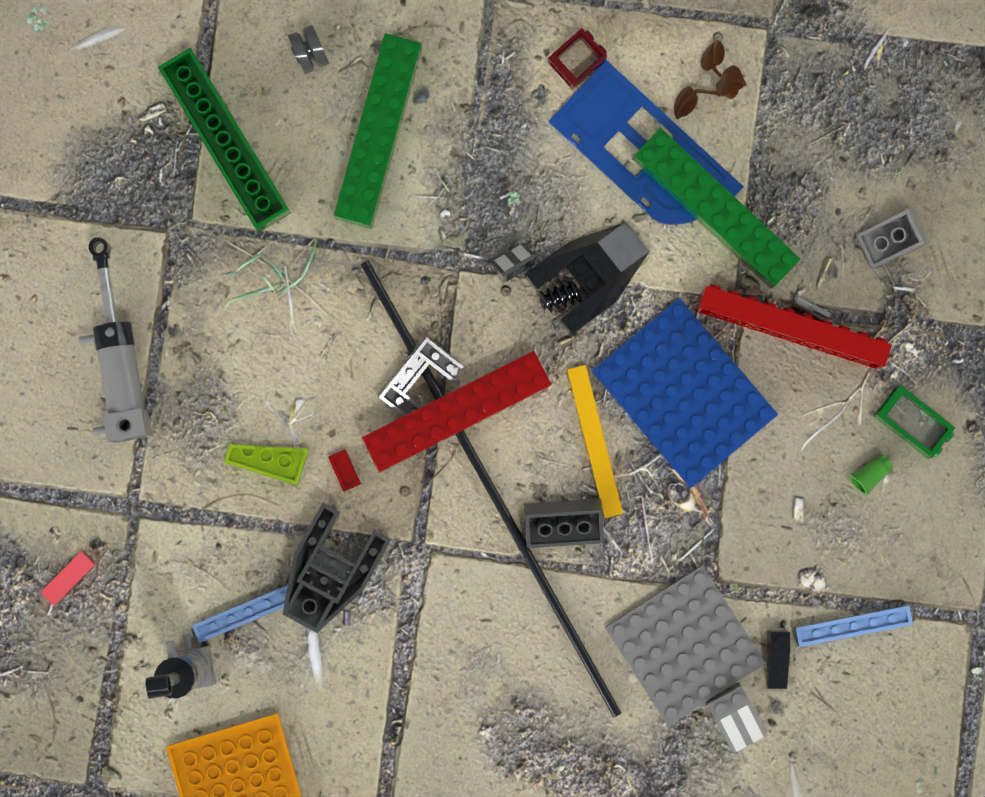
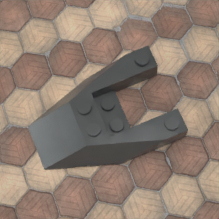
[282,503,391,633]

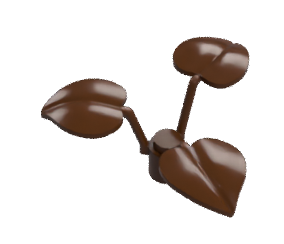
[674,40,747,120]

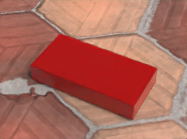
[328,449,361,492]

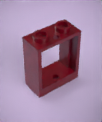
[547,28,607,90]

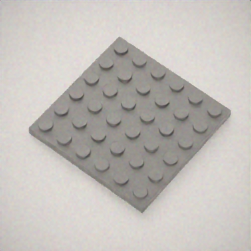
[605,565,765,726]

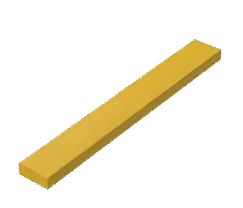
[567,365,623,518]

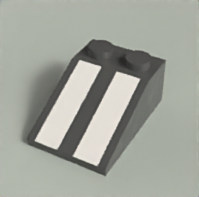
[491,243,537,284]

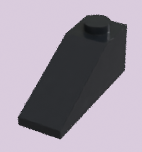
[767,630,790,689]

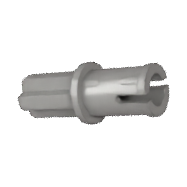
[793,295,831,320]

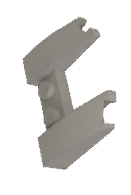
[377,335,464,416]

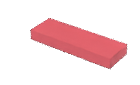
[40,551,96,606]

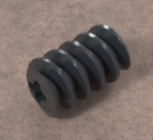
[539,281,581,313]

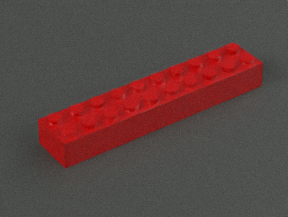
[695,284,892,369]
[362,351,552,473]

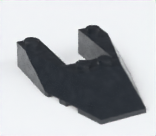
[525,222,650,336]

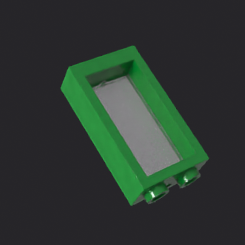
[873,385,955,459]

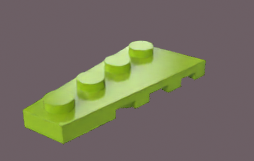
[224,444,309,486]

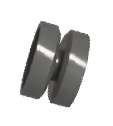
[288,25,329,74]

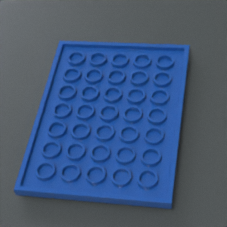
[591,298,778,488]

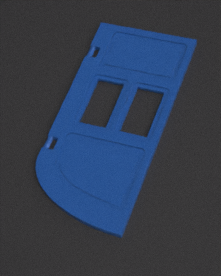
[548,60,744,225]

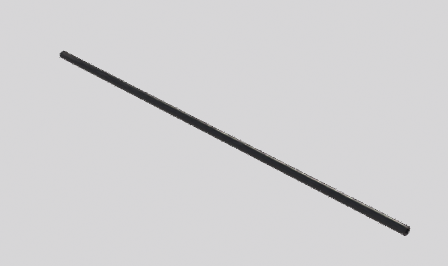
[361,260,621,718]

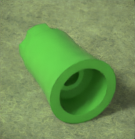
[849,454,893,496]

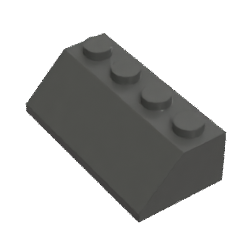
[524,498,604,548]

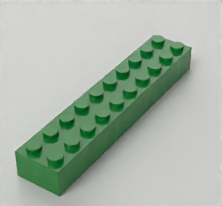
[334,33,422,229]
[158,48,291,233]
[632,127,800,289]

